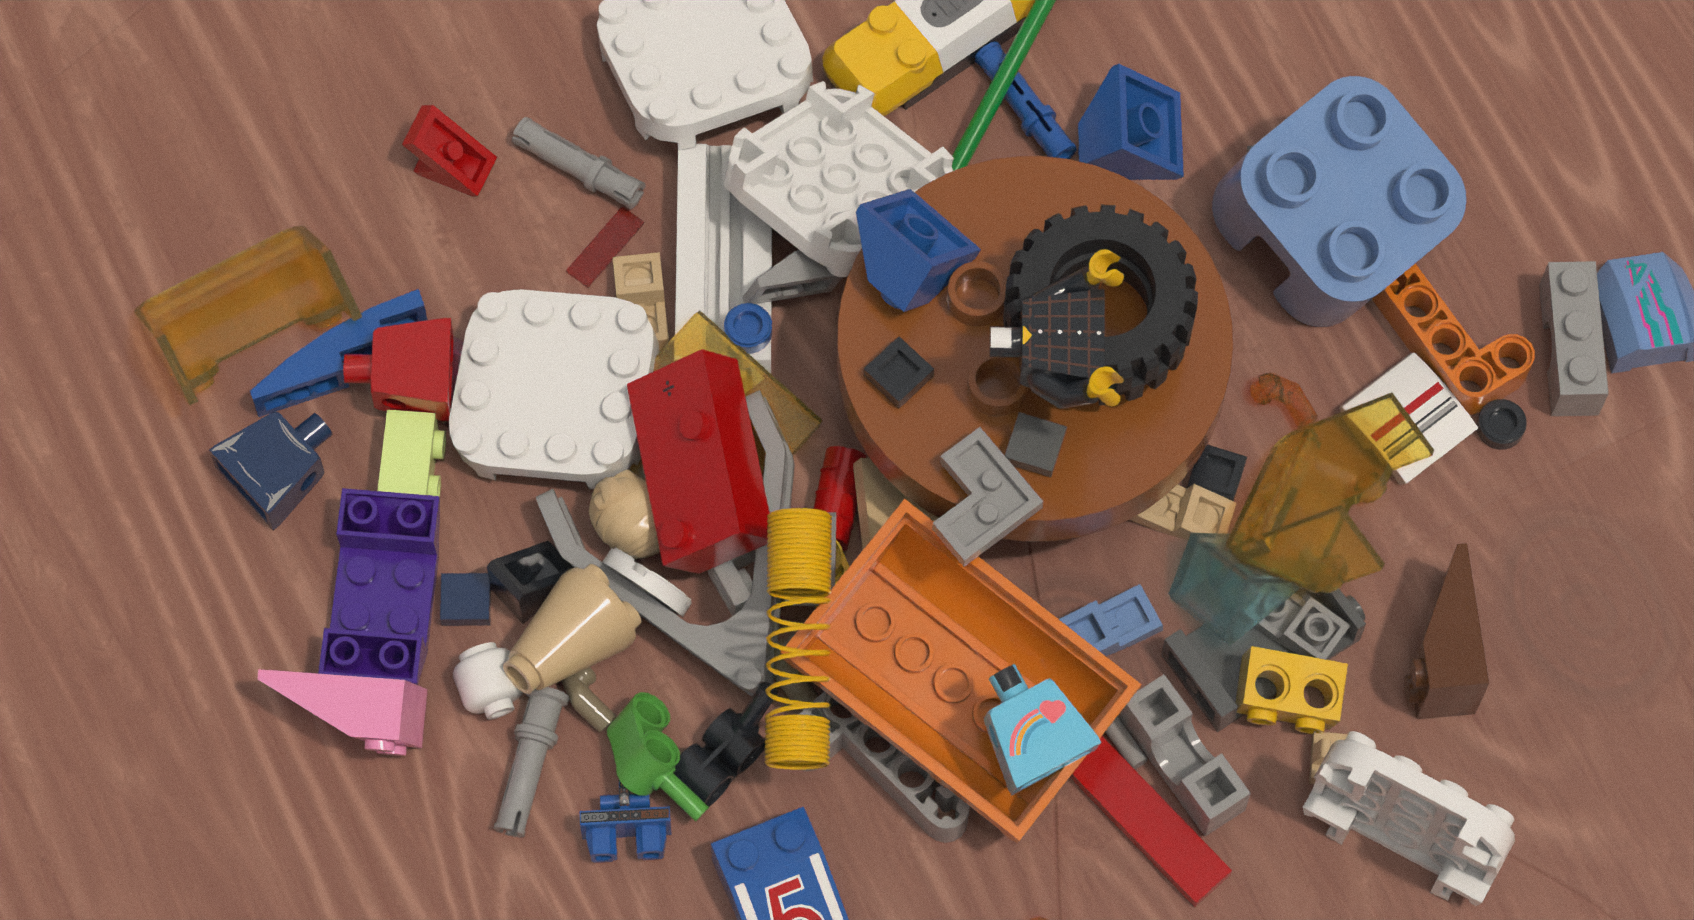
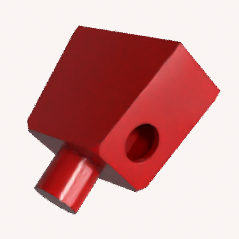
[343,318,454,421]

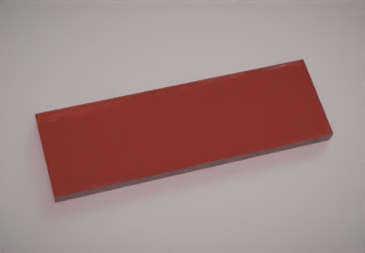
[566,206,644,288]

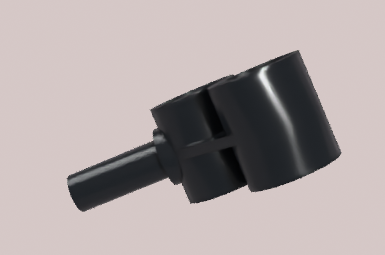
[674,682,778,807]

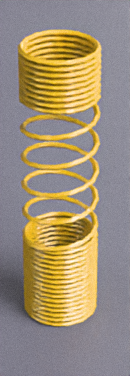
[765,508,832,770]

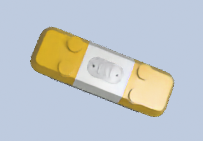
[822,0,1052,116]

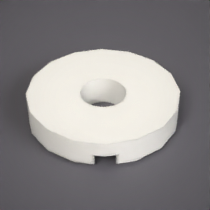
[602,548,692,617]

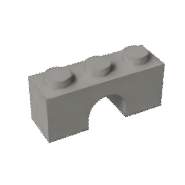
[1539,261,1608,416]
[1120,674,1251,837]

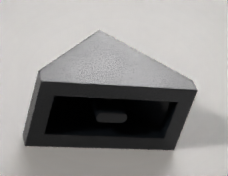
[487,541,574,624]

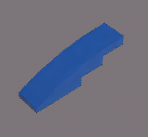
[250,289,428,417]

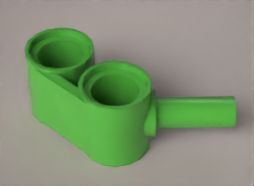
[607,692,709,822]

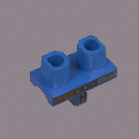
[580,780,672,863]

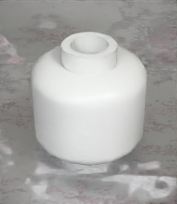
[453,642,523,719]

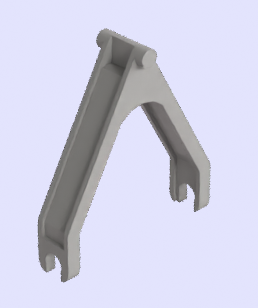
[536,390,795,697]

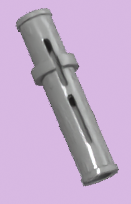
[512,117,646,209]

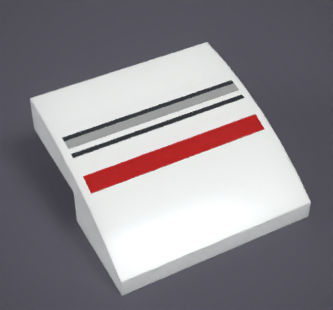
[1339,352,1478,485]

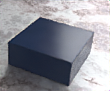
[440,573,491,626]

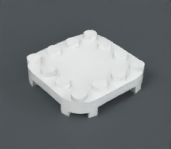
[597,0,813,150]
[723,81,954,277]
[449,289,660,489]
[1303,731,1515,906]

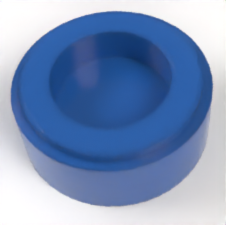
[724,303,772,354]

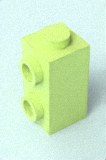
[377,410,446,497]

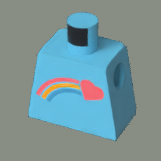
[984,664,1101,795]

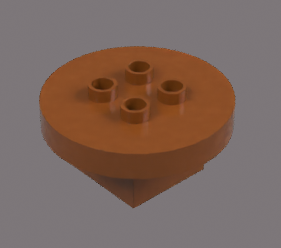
[837,156,1233,541]

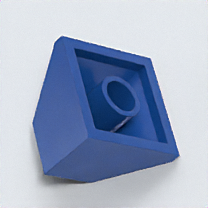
[1078,64,1184,180]
[856,189,981,312]

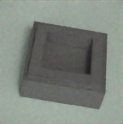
[1005,412,1067,477]

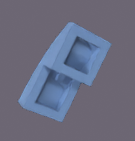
[1059,584,1163,656]

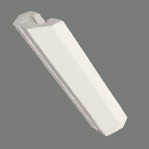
[675,144,772,395]

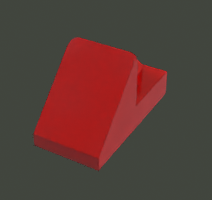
[402,105,497,197]

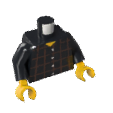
[989,249,1124,409]

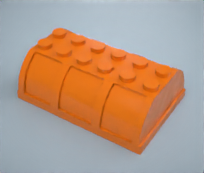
[780,499,1142,843]

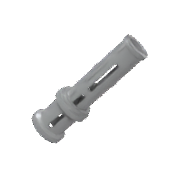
[493,687,569,838]

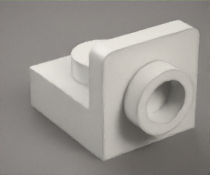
[708,550,755,616]

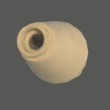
[503,564,642,694]

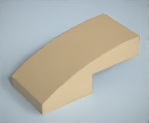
[613,252,670,351]
[1129,484,1236,548]

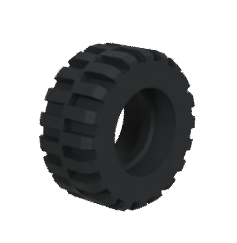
[1003,204,1198,406]

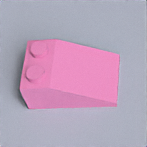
[257,669,427,756]

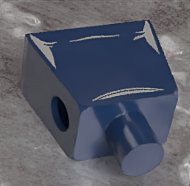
[209,412,333,531]

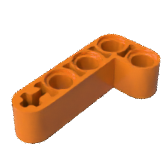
[1372,263,1535,415]

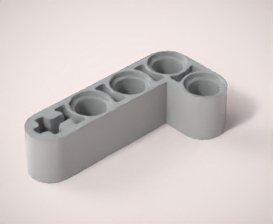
[798,691,970,843]

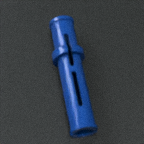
[975,42,1077,159]

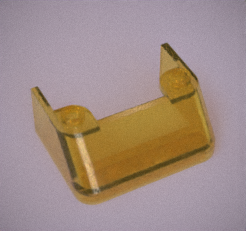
[134,226,362,405]
[1226,392,1434,593]

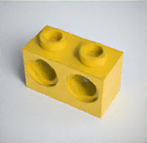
[1235,646,1348,734]

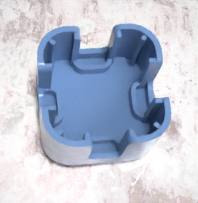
[1212,76,1466,327]

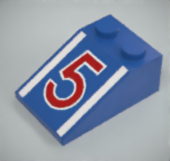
[711,806,849,920]

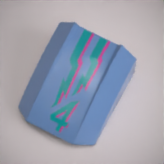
[1597,252,1694,374]

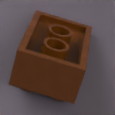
[1404,543,1489,719]

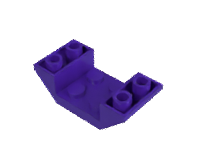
[318,488,440,685]

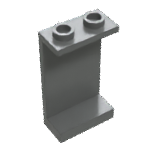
[1161,547,1366,732]

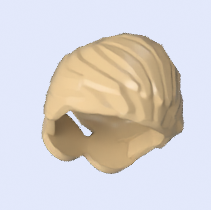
[589,470,660,559]

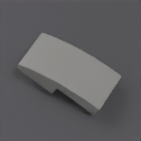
[1237,573,1351,660]

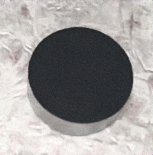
[1477,399,1527,450]

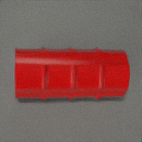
[813,446,867,551]

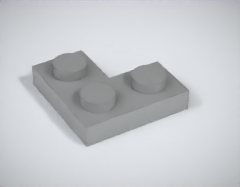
[932,427,1043,567]

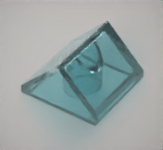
[1168,532,1304,646]

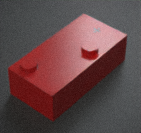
[627,349,770,574]

